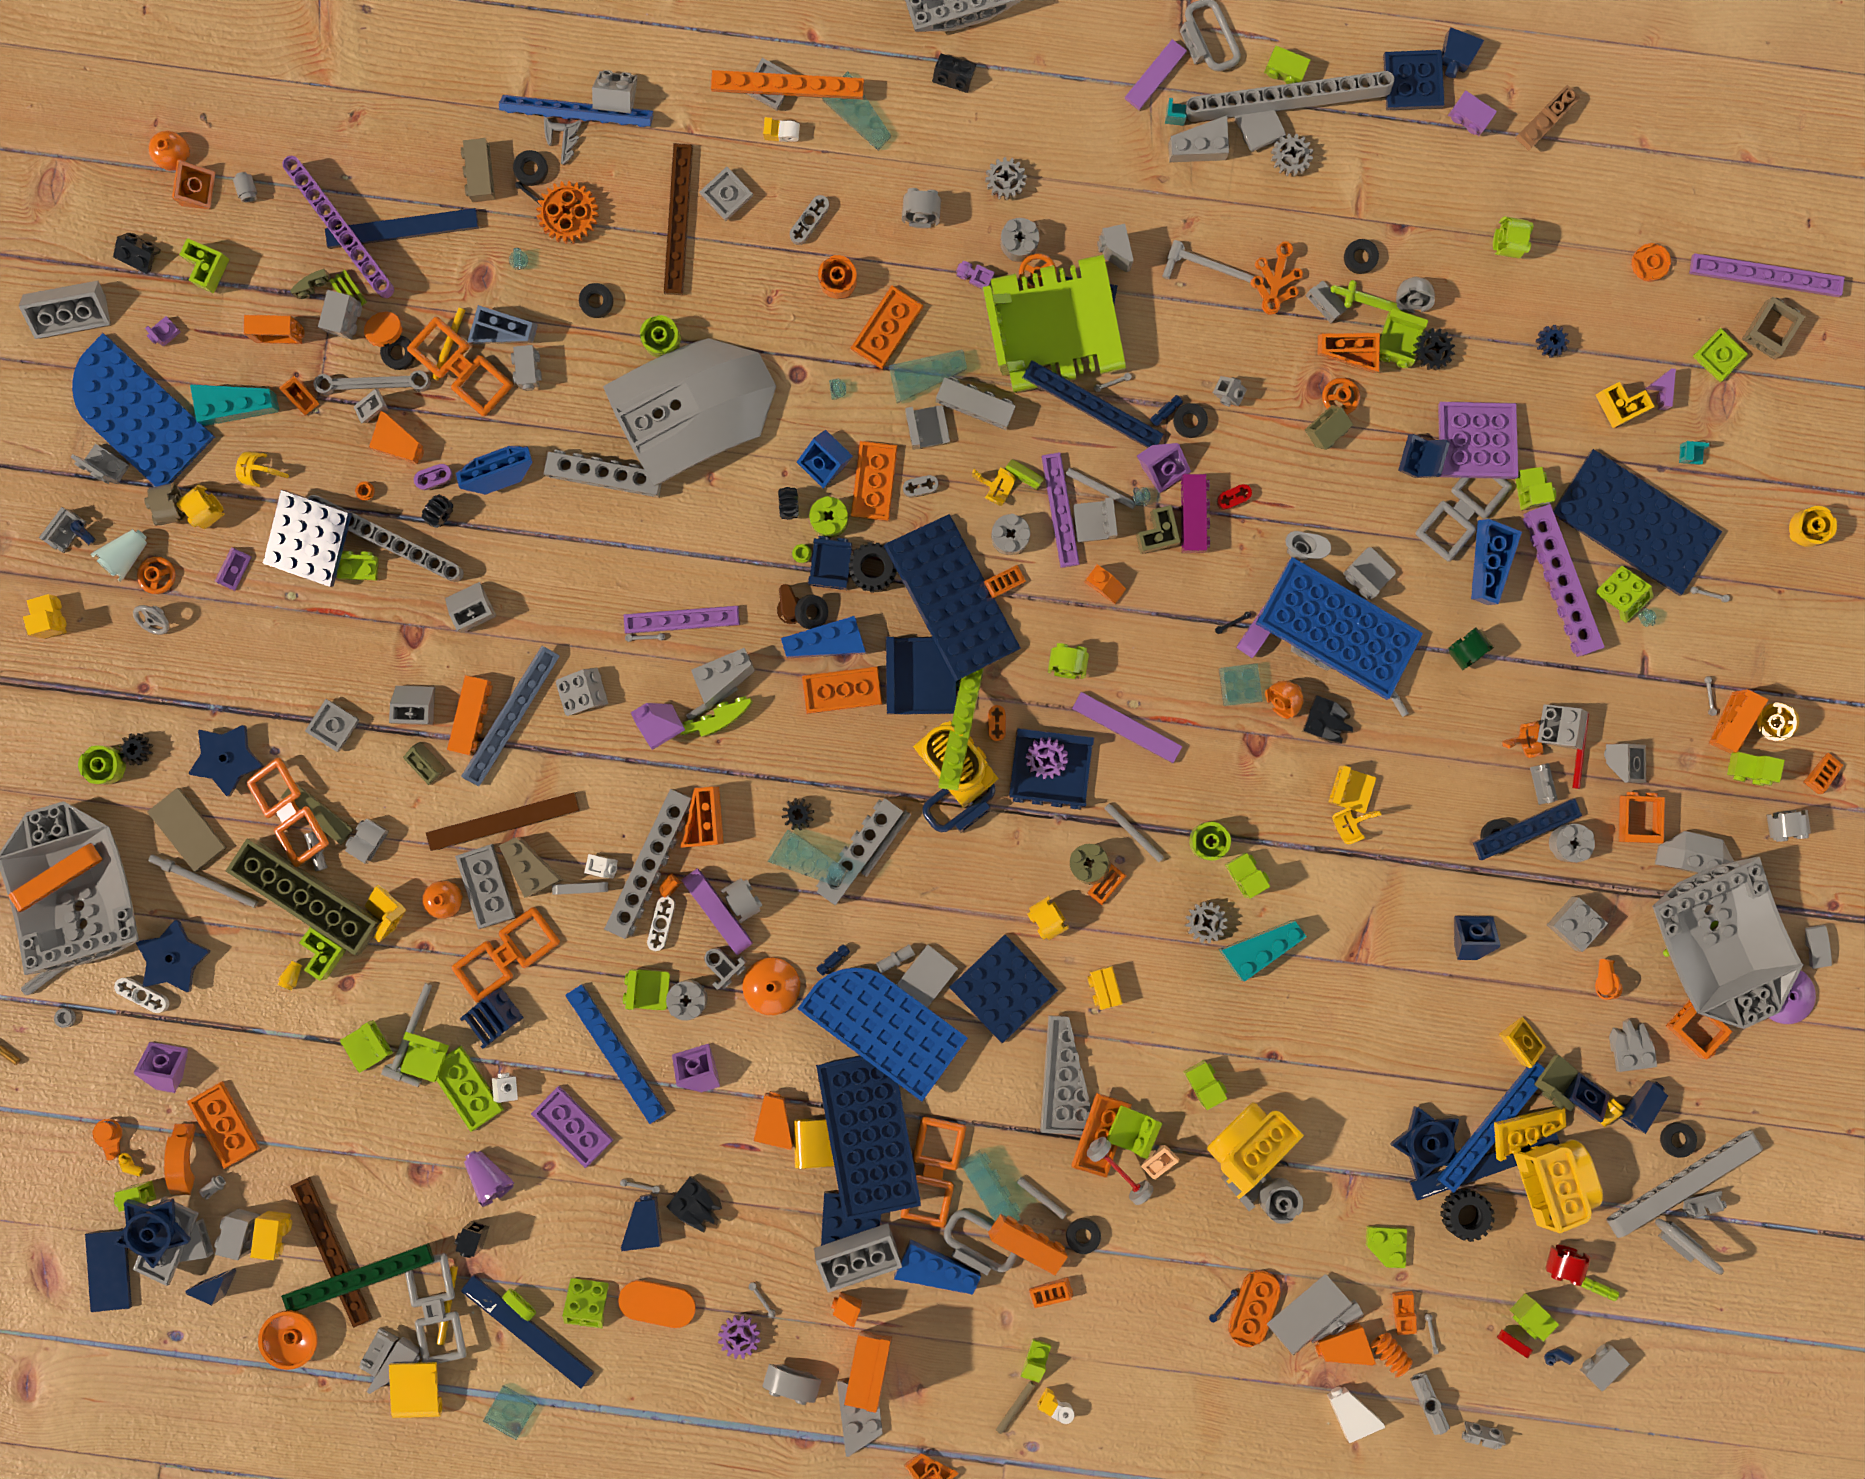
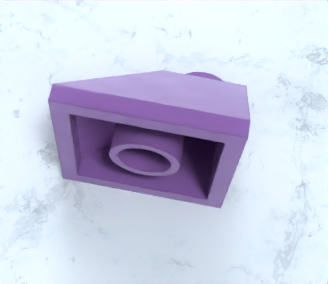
[1137,443,1191,493]
[631,703,685,750]
[134,1042,188,1093]
[672,1043,720,1092]

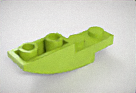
[680,696,753,737]

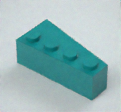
[190,384,279,426]
[1218,920,1307,982]

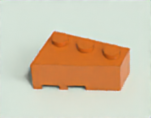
[1318,333,1380,373]
[1709,689,1769,753]
[680,787,724,848]

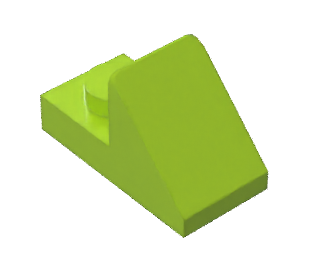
[1021,1339,1051,1383]

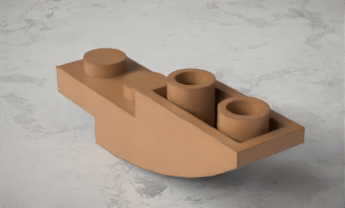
[1515,85,1581,151]

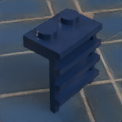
[460,987,524,1049]

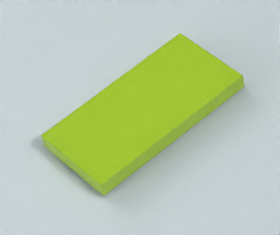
[437,1045,504,1132]

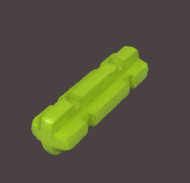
[1582,1277,1619,1301]

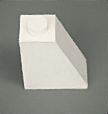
[1327,1387,1385,1443]

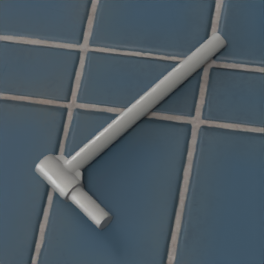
[1162,240,1264,285]
[381,983,432,1087]

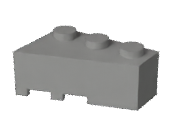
[1168,115,1229,163]
[691,648,755,710]

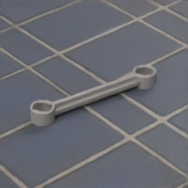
[314,370,431,395]

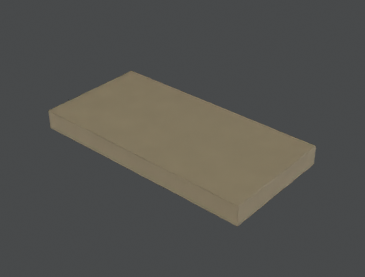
[147,788,227,872]

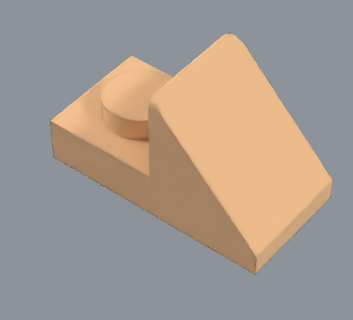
[1141,1144,1180,1180]

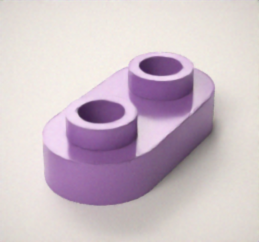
[414,464,453,491]

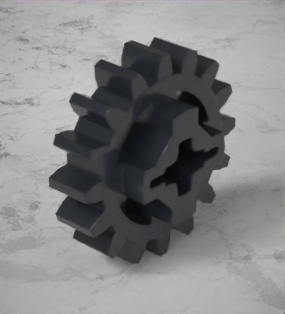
[1413,328,1455,371]

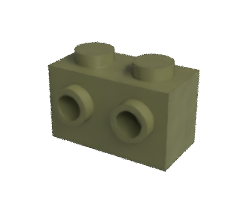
[1305,405,1353,450]

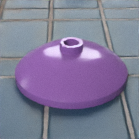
[1769,970,1816,1024]

